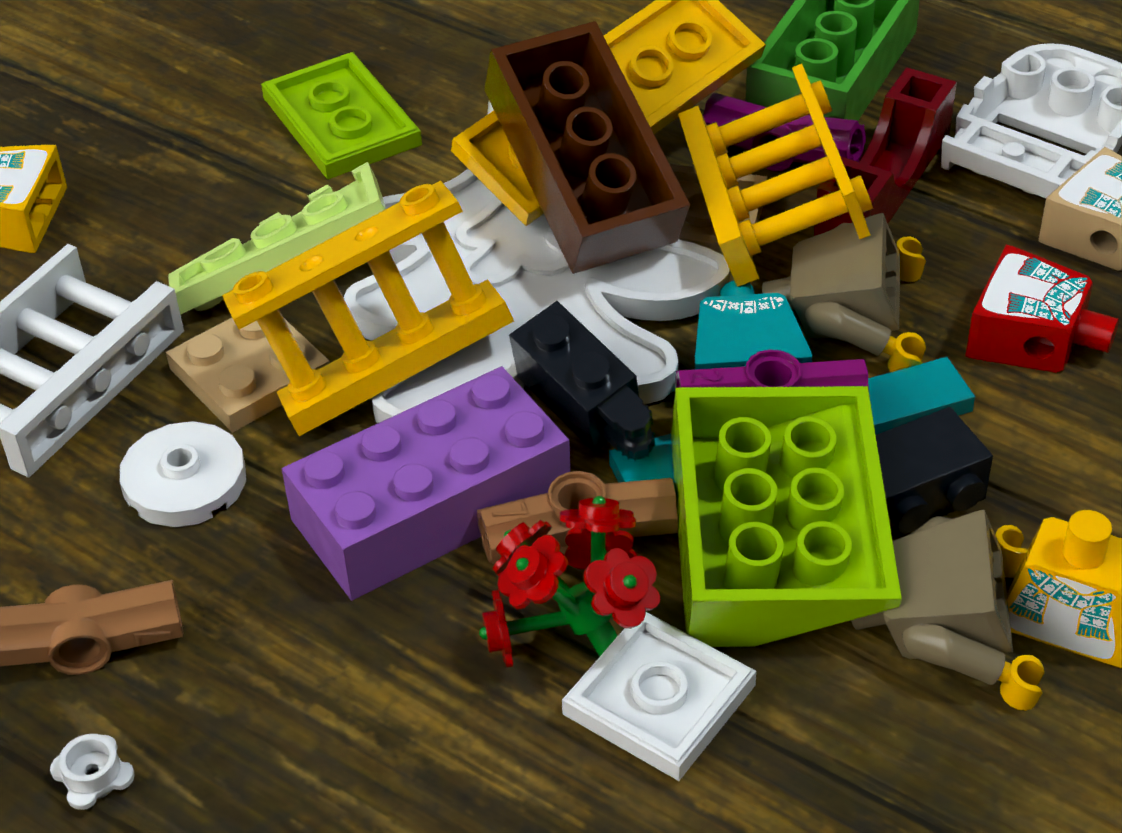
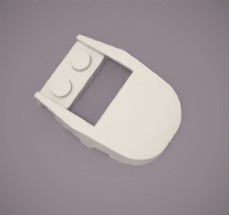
[941,43,1122,198]

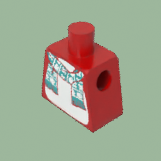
[965,244,1119,373]

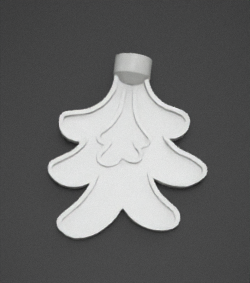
[344,101,730,424]

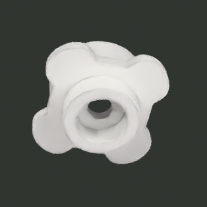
[50,734,135,810]

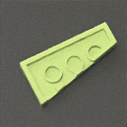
[168,162,386,315]

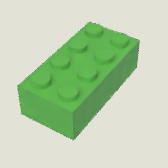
[745,0,920,120]

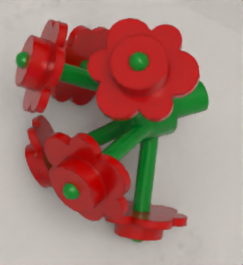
[479,496,660,668]

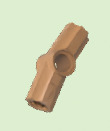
[477,471,678,564]
[0,580,184,675]

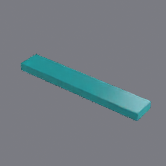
[609,357,975,488]

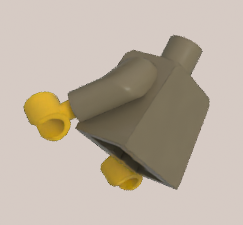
[762,213,926,372]
[851,510,1045,711]

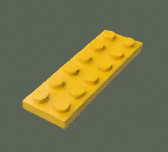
[451,0,766,226]

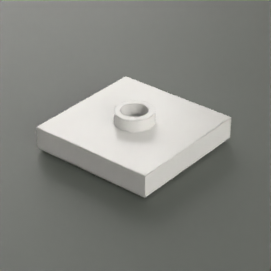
[562,612,756,781]

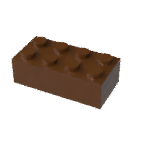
[484,21,690,274]

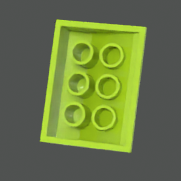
[671,386,902,647]

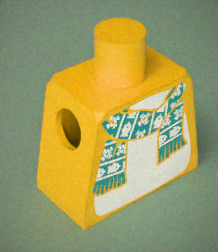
[0,145,67,253]
[1007,510,1122,669]

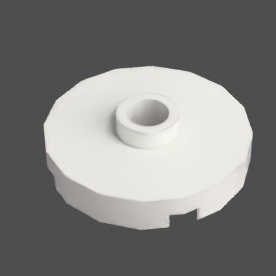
[120,421,246,527]

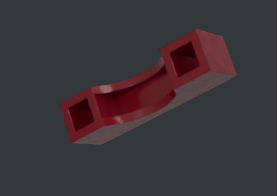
[814,67,957,236]

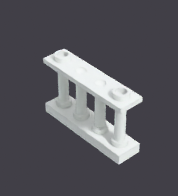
[0,244,184,478]

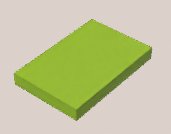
[261,52,422,180]

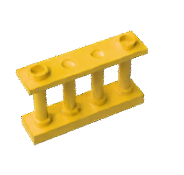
[678,64,873,287]
[222,181,514,436]

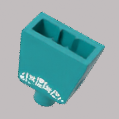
[695,281,812,369]

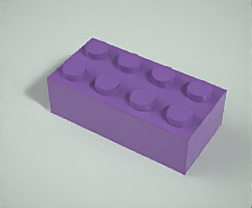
[281,366,570,601]

